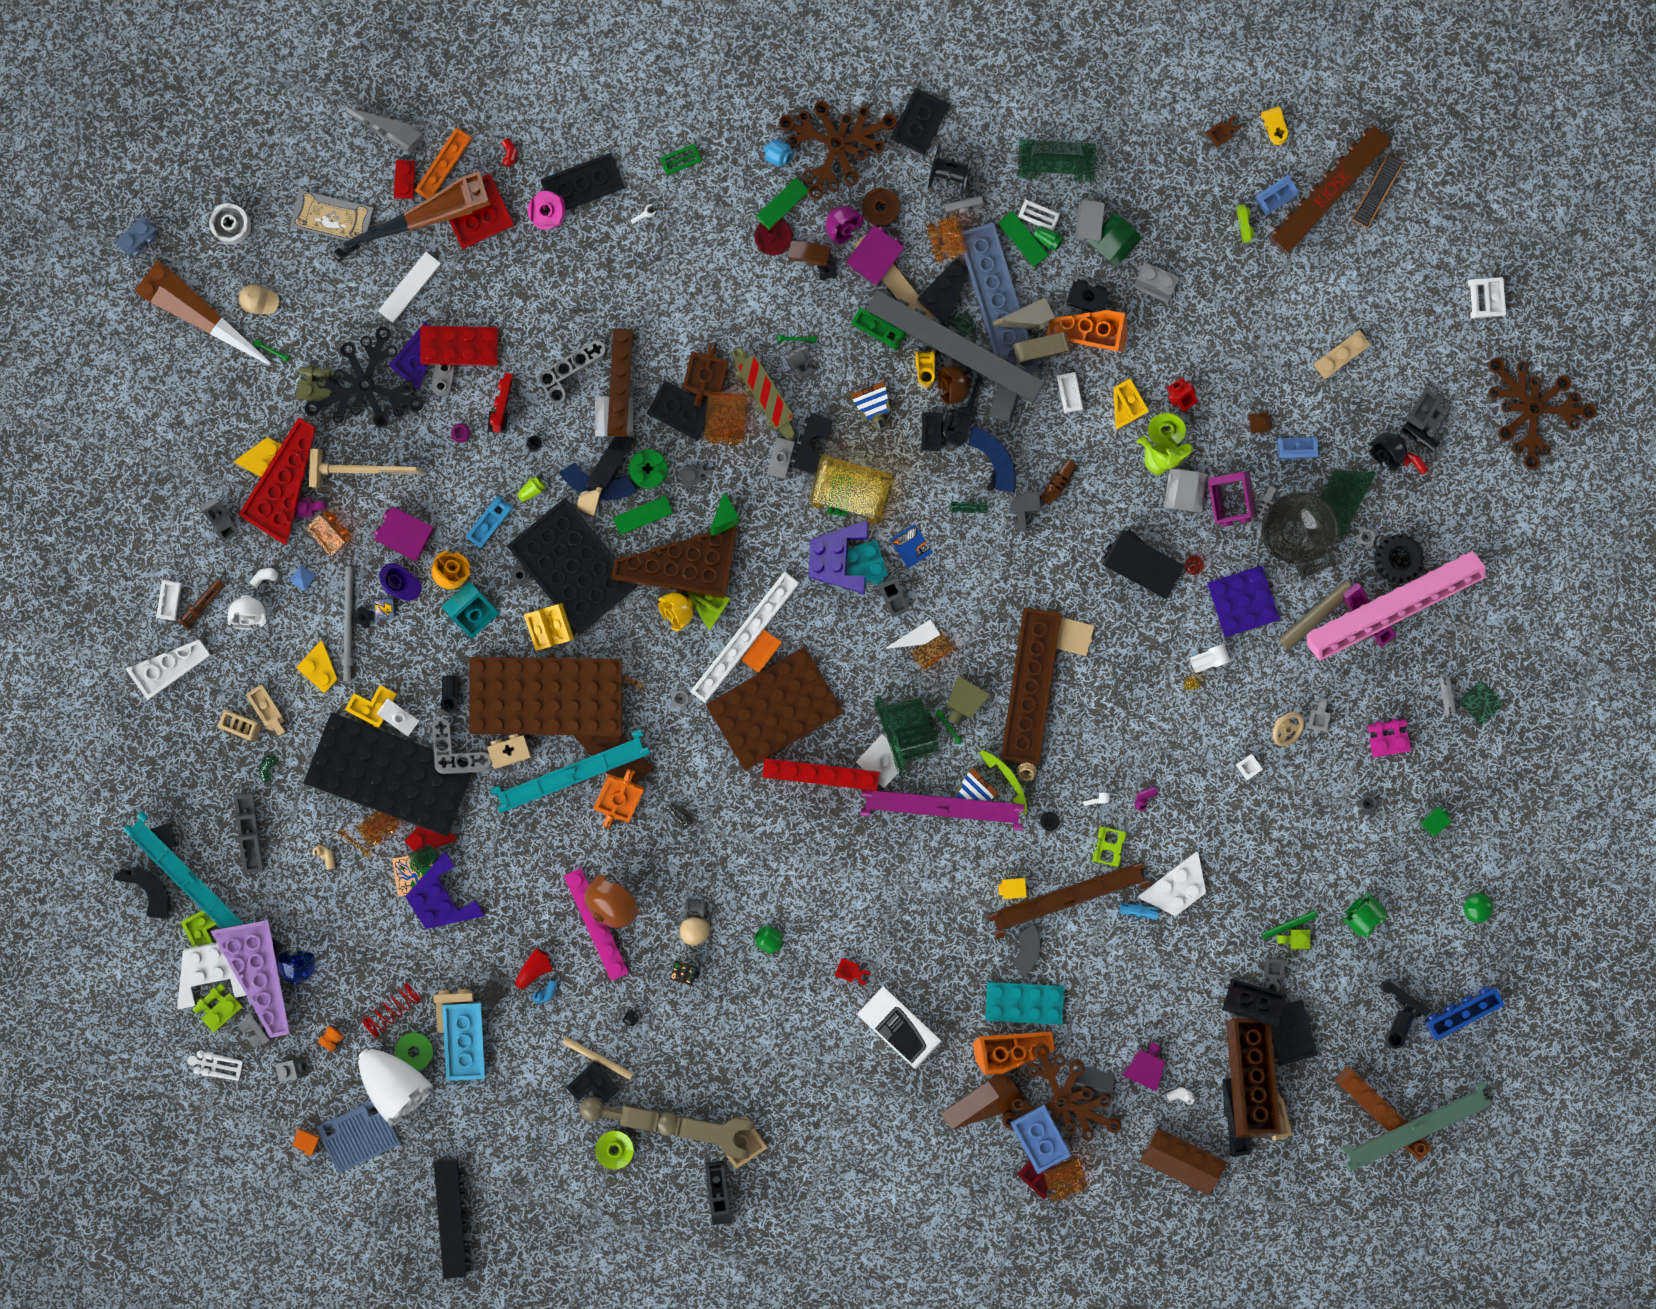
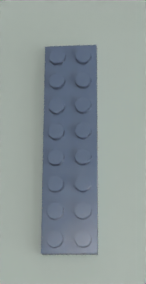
[957,222,1038,372]

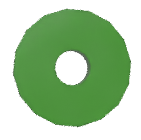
[395,1032,434,1070]

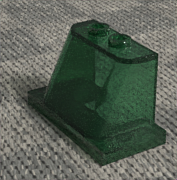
[1017,139,1096,183]
[874,695,939,776]

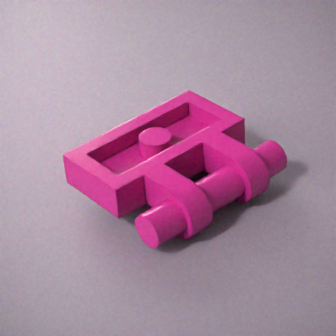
[1367,718,1411,757]

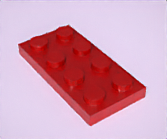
[420,326,498,366]

